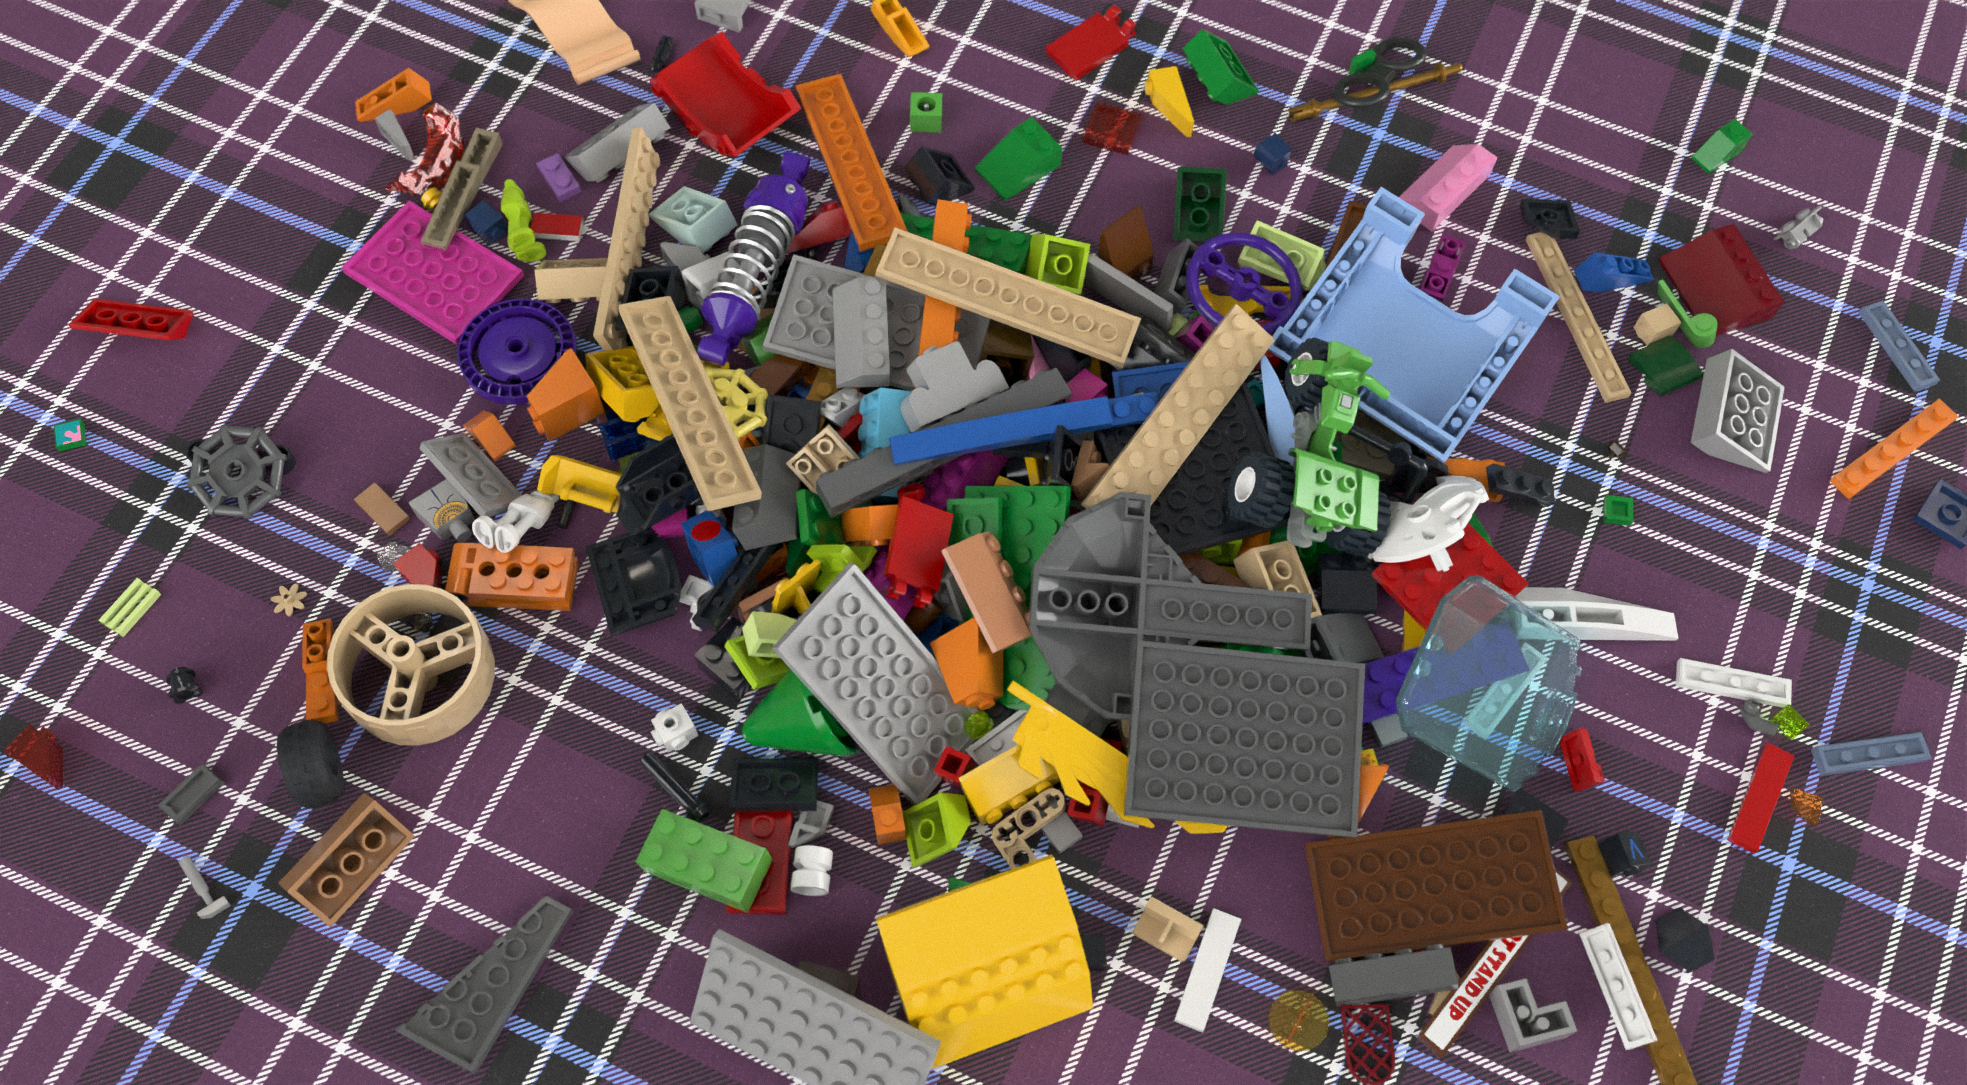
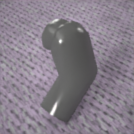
[1740,699,1778,737]

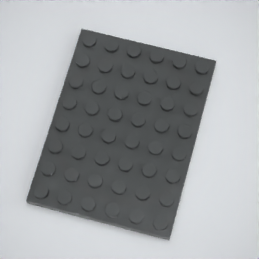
[1123,640,1365,838]

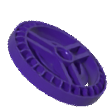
[457,299,578,405]

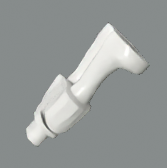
[472,491,559,553]

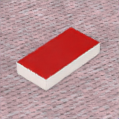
[530,213,584,241]

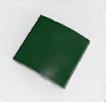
[1628,335,1703,396]

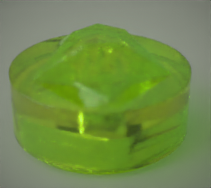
[964,711,993,739]

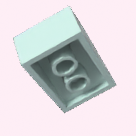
[648,186,737,253]

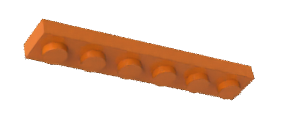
[1830,398,1959,500]

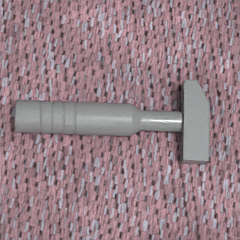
[179,856,231,919]

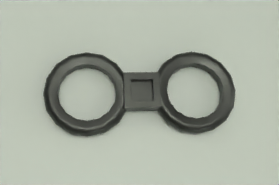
[1333,37,1427,109]

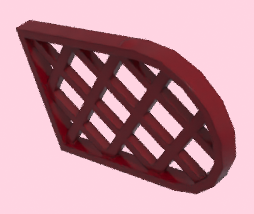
[1340,1004,1395,1085]

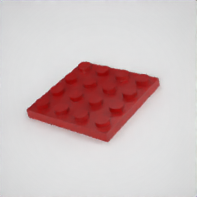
[1371,515,1529,655]

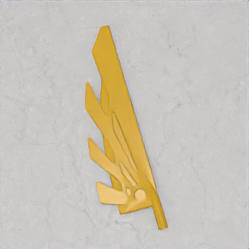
[1007,681,1227,834]

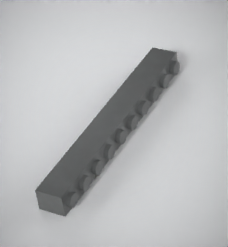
[816,368,1072,518]

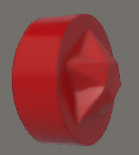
[897,483,926,501]

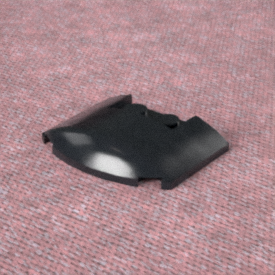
[586,528,681,637]

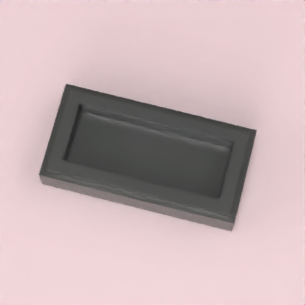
[158,763,225,826]

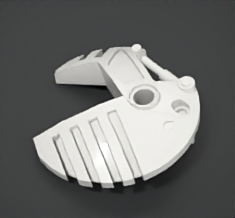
[1367,475,1489,572]

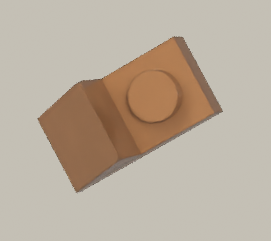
[1071,440,1110,501]

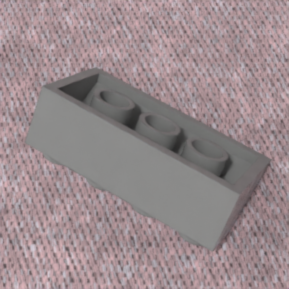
[563,103,670,183]
[833,277,890,388]

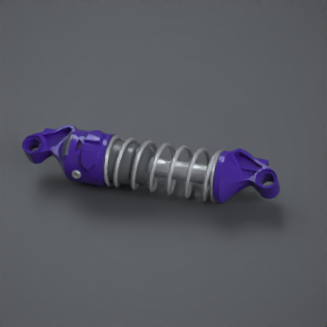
[697,150,810,366]

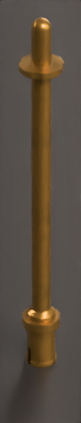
[1288,62,1463,122]

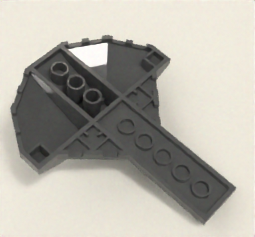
[1028,492,1312,721]

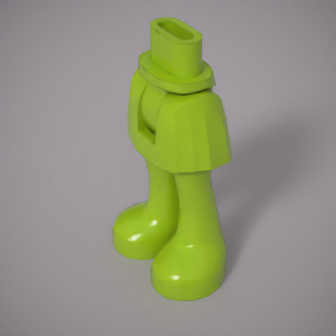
[501,179,546,262]

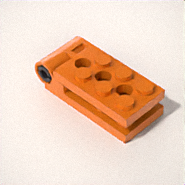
[445,543,579,611]

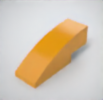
[871,0,929,58]

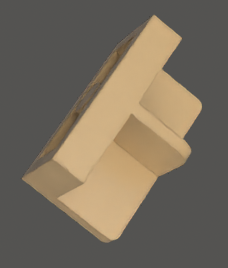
[1133,896,1204,962]

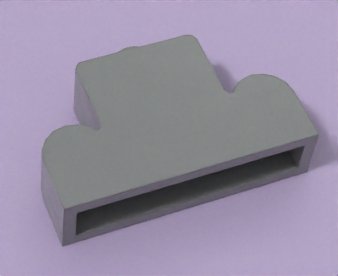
[900,341,1009,433]

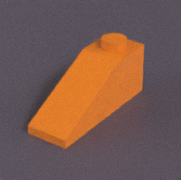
[355,68,432,122]

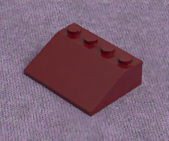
[1658,224,1784,336]

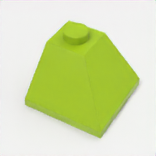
[902,792,971,868]

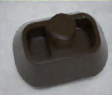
[1606,440,1626,459]

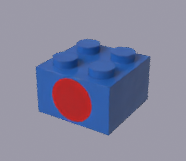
[681,510,739,588]

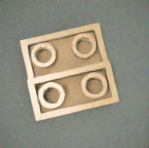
[786,424,860,494]

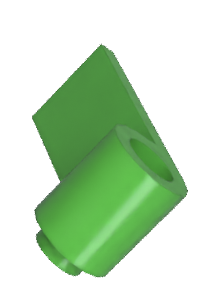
[1657,279,1717,348]

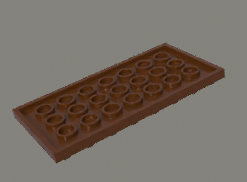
[1304,810,1568,963]

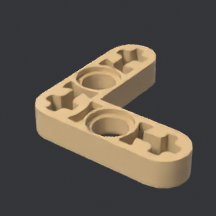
[992,788,1067,869]

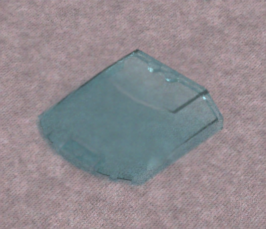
[1396,575,1581,792]

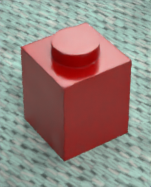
[934,746,980,789]

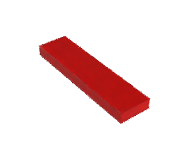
[1727,743,1794,854]

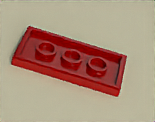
[726,811,793,915]

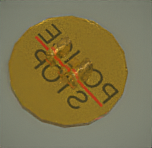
[1268,990,1329,1052]

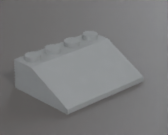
[1691,349,1785,473]

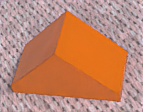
[463,410,516,461]

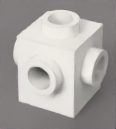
[651,703,698,752]

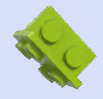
[807,545,877,592]

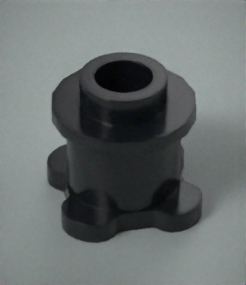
[165,667,203,704]

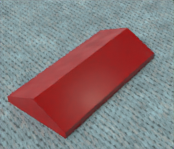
[69,298,193,341]

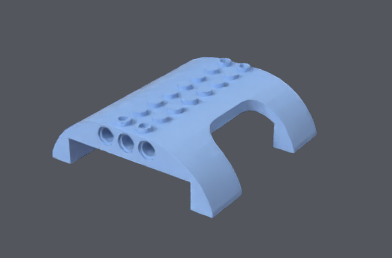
[1268,187,1560,463]

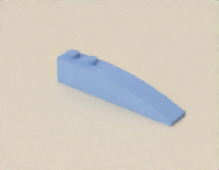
[1260,355,1296,466]

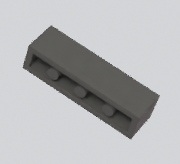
[1329,944,1458,1007]

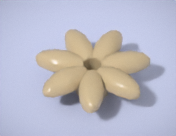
[271,584,307,617]

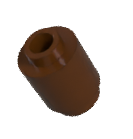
[903,596,943,635]

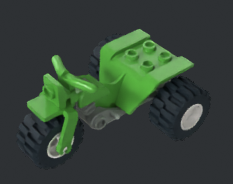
[1227,337,1391,557]

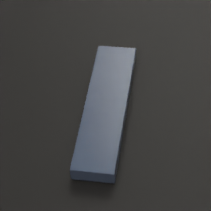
[1858,300,1940,392]
[1811,732,1932,776]

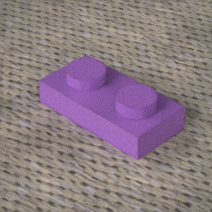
[536,153,581,203]

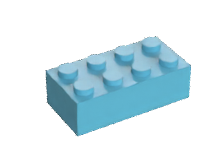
[858,388,911,503]

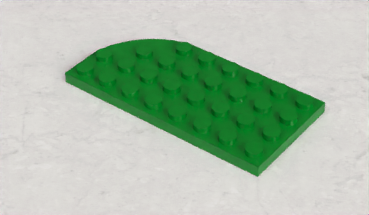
[958,486,1071,710]

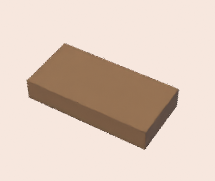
[354,483,410,537]

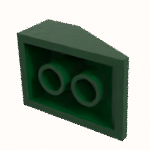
[1173,167,1227,243]

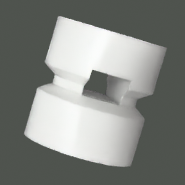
[790,845,833,896]

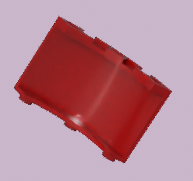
[648,31,801,157]

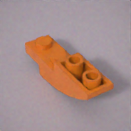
[302,618,342,724]

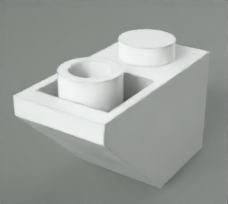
[821,387,865,428]

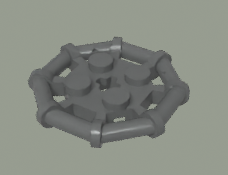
[187,424,287,520]

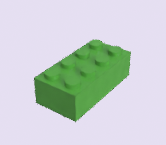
[636,809,773,913]

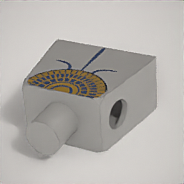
[408,479,475,542]

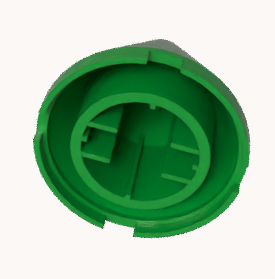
[742,669,859,757]

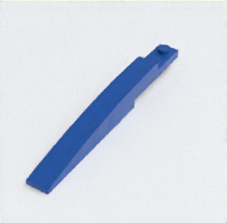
[889,392,1159,465]

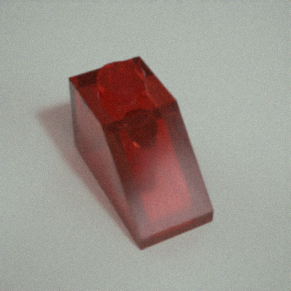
[4,724,63,790]

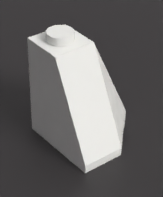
[682,251,743,312]

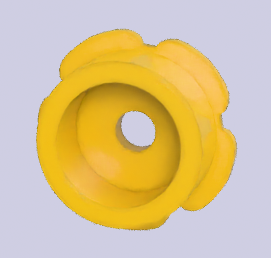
[421,188,443,210]

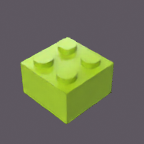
[1025,234,1090,295]

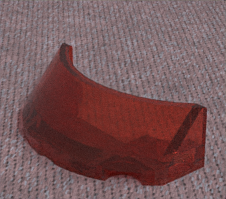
[386,102,464,196]

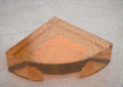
[1790,789,1823,826]

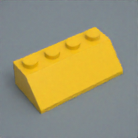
[585,346,660,422]
[958,744,1060,826]

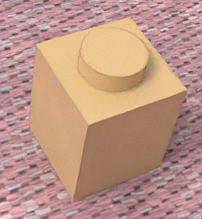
[1633,303,1682,346]

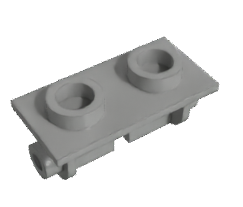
[1773,206,1823,249]

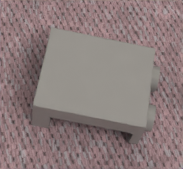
[695,0,751,33]

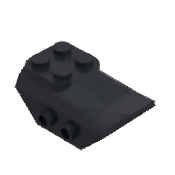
[615,434,704,536]

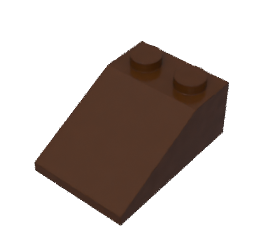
[1098,205,1154,280]

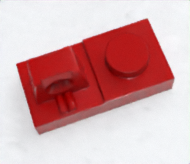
[1559,728,1605,792]

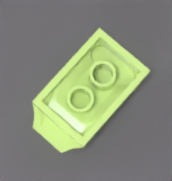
[1237,221,1326,291]

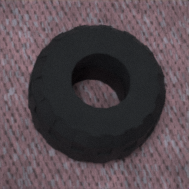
[276,719,344,809]

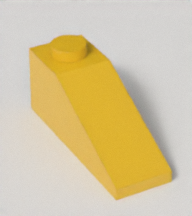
[1144,66,1194,137]

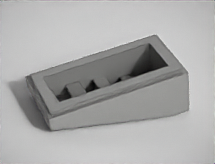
[375,109,414,162]

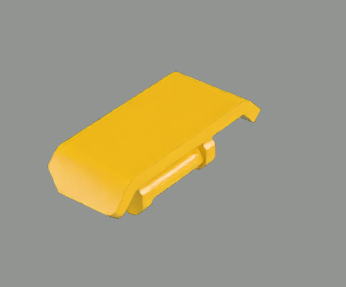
[537,455,622,514]

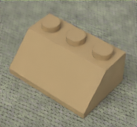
[535,258,608,303]
[1233,541,1322,618]

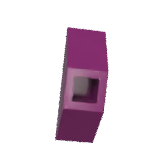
[1420,234,1466,302]

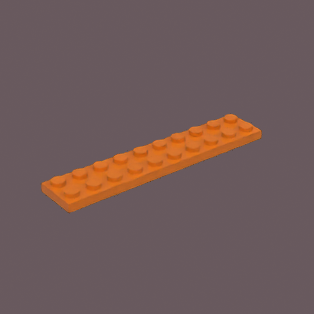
[795,74,908,251]

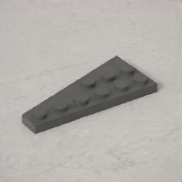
[395,896,574,1074]

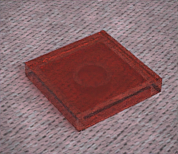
[1083,102,1142,155]

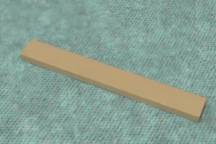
[1526,232,1632,403]

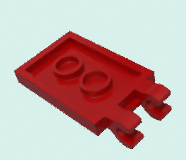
[1046,5,1137,81]
[883,496,954,609]

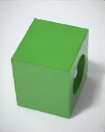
[910,92,942,133]

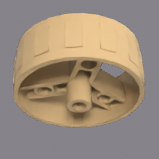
[327,584,495,745]

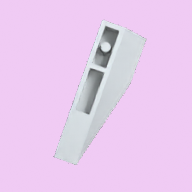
[1509,587,1678,641]

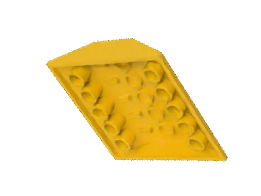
[876,855,1093,1070]

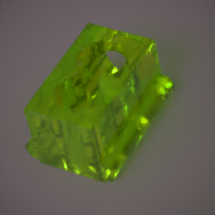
[1771,704,1810,741]

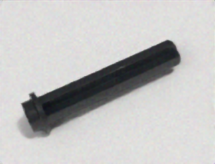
[640,752,710,823]

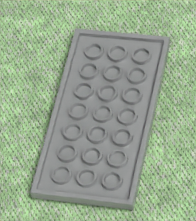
[763,254,990,391]
[772,563,988,806]
[690,929,942,1085]

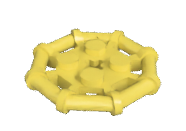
[703,364,768,441]

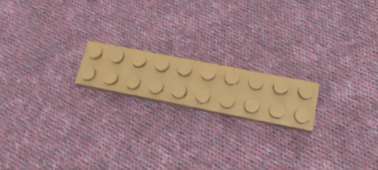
[593,127,660,351]
[876,227,1141,368]
[619,296,762,511]
[1081,304,1275,509]

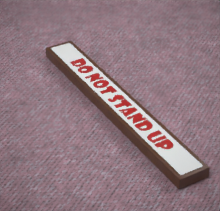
[1416,867,1572,1058]

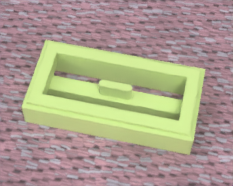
[99,578,161,637]

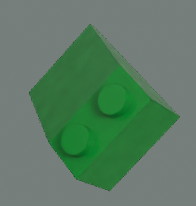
[975,117,1062,201]

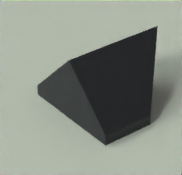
[1654,907,1715,974]

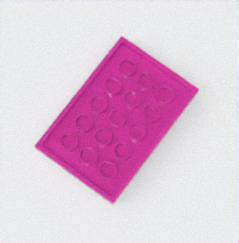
[341,201,524,346]

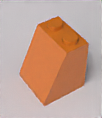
[527,348,605,442]
[930,617,1003,710]

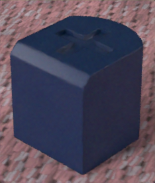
[1254,133,1291,175]

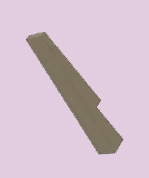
[421,128,503,250]

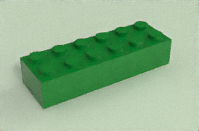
[885,213,1032,275]

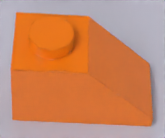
[868,784,906,845]

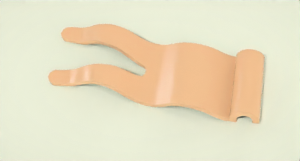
[508,0,640,85]

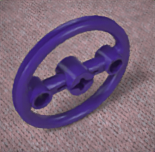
[1186,233,1302,335]

